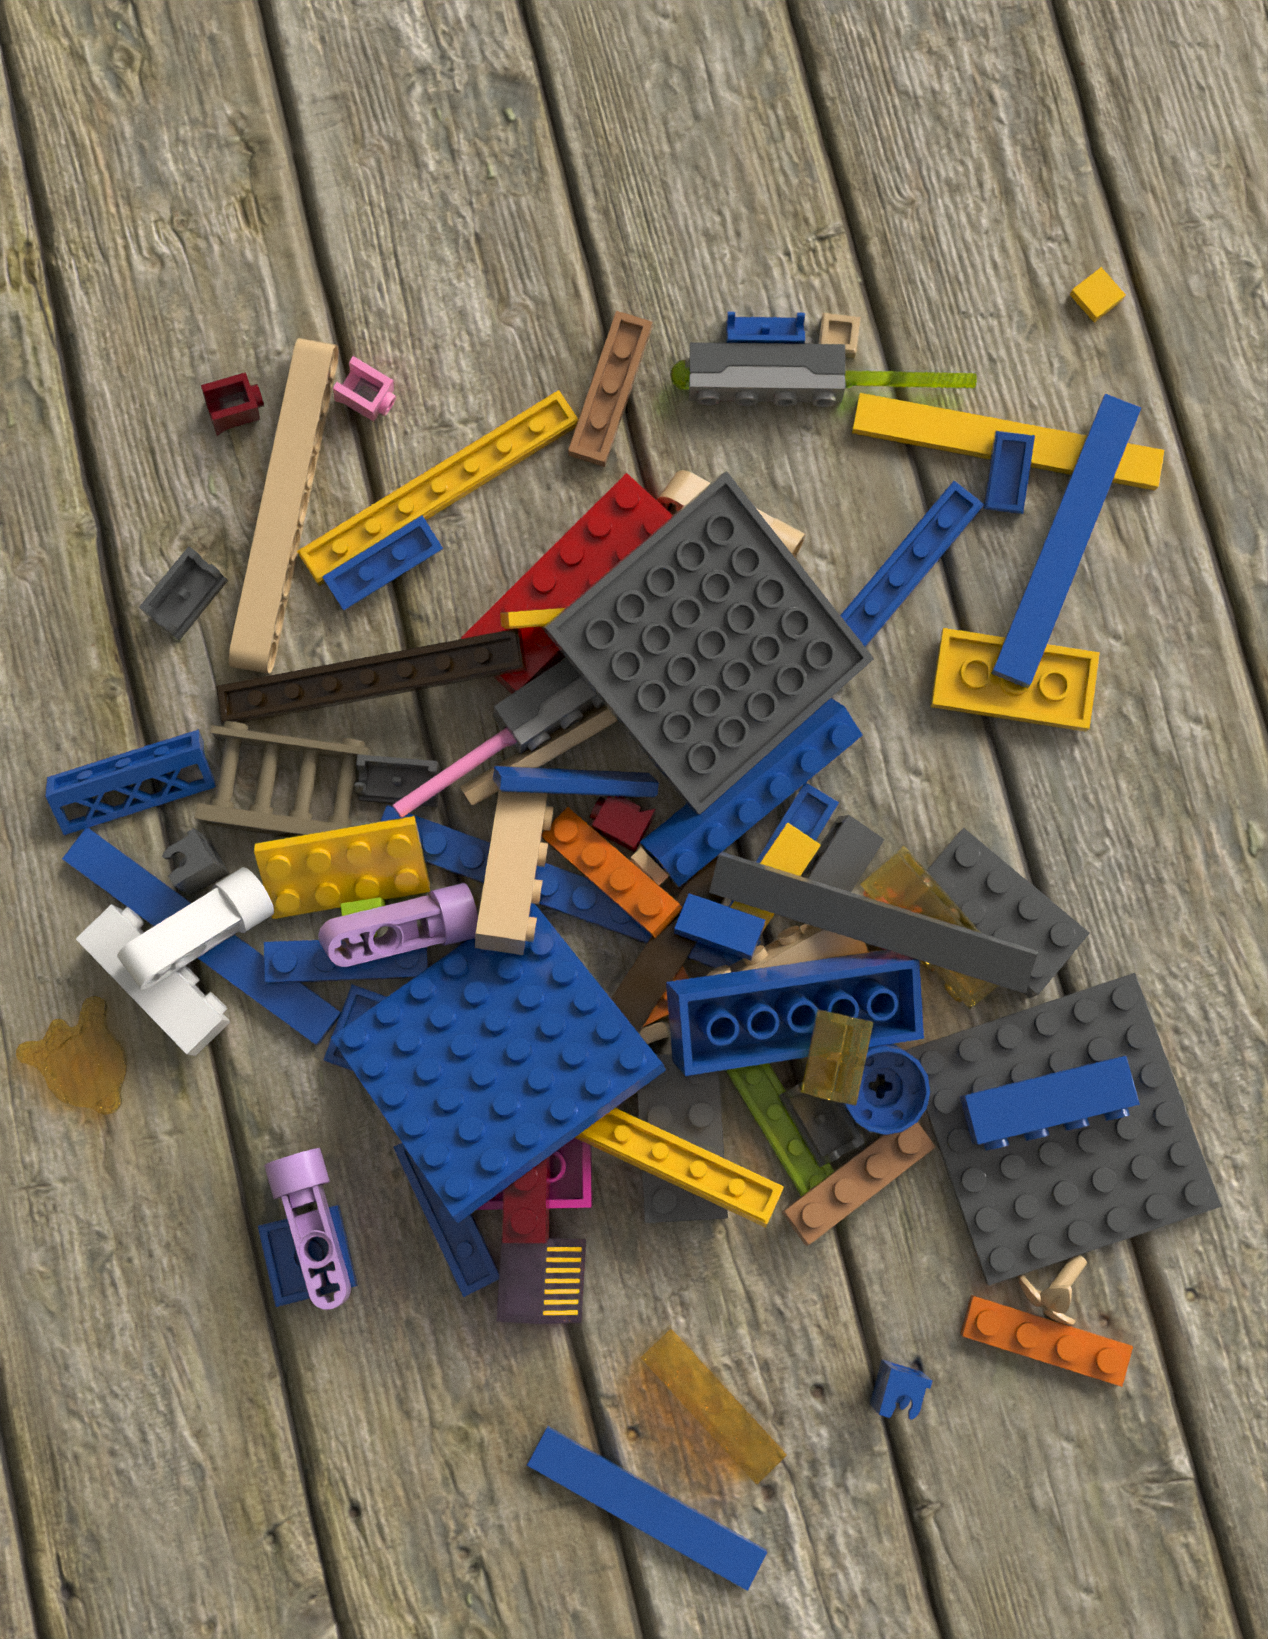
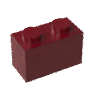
[502,1156,550,1243]

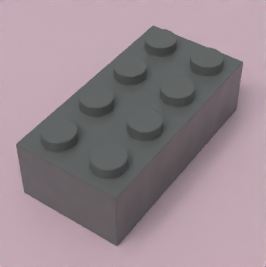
[906,828,1090,998]
[638,1054,728,1223]

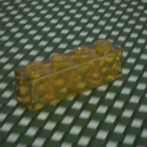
[860,845,999,1009]
[640,1324,787,1485]

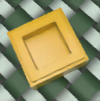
[1070,267,1126,323]

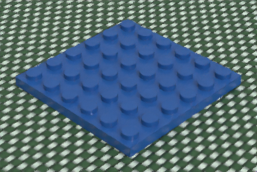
[331,903,666,1223]

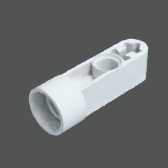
[117,867,274,990]

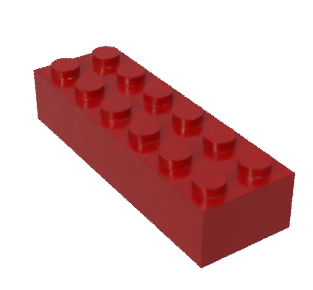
[461,473,673,694]

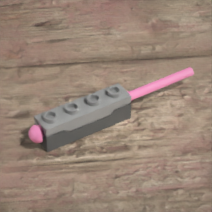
[392,658,605,818]

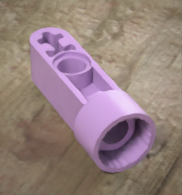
[318,883,478,967]
[264,1148,351,1310]

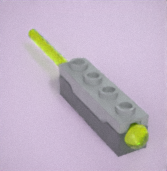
[670,342,977,407]

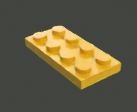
[930,628,1100,732]
[254,816,430,919]

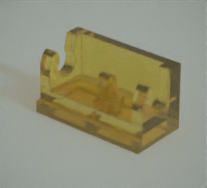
[801,1009,873,1106]

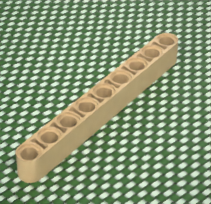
[229,338,339,674]

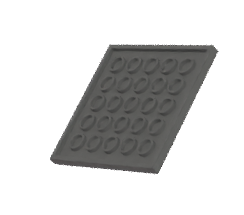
[542,471,874,815]
[904,973,1222,1285]

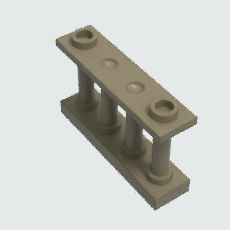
[195,721,374,838]

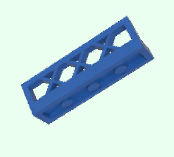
[45,729,216,835]

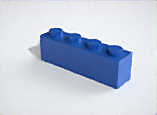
[960,1056,1140,1151]

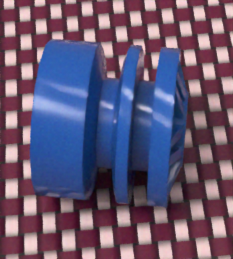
[832,1044,930,1135]

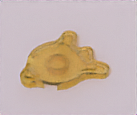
[16,996,127,1115]

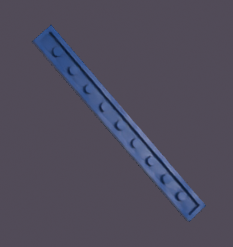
[380,805,761,969]

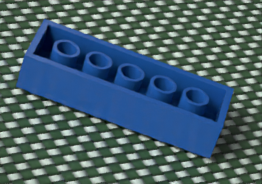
[666,950,924,1076]

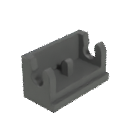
[139,546,228,641]
[355,754,442,808]
[801,815,885,892]
[162,828,230,896]
[778,1070,865,1167]

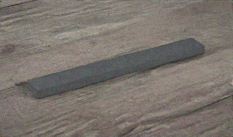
[709,852,1038,994]

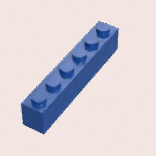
[640,698,863,887]

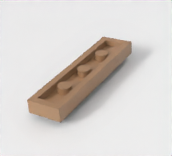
[568,311,653,467]
[781,1122,936,1246]

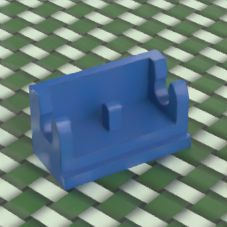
[726,311,805,344]
[870,1359,933,1420]

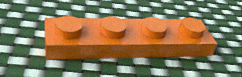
[541,807,682,939]
[960,1295,1133,1387]

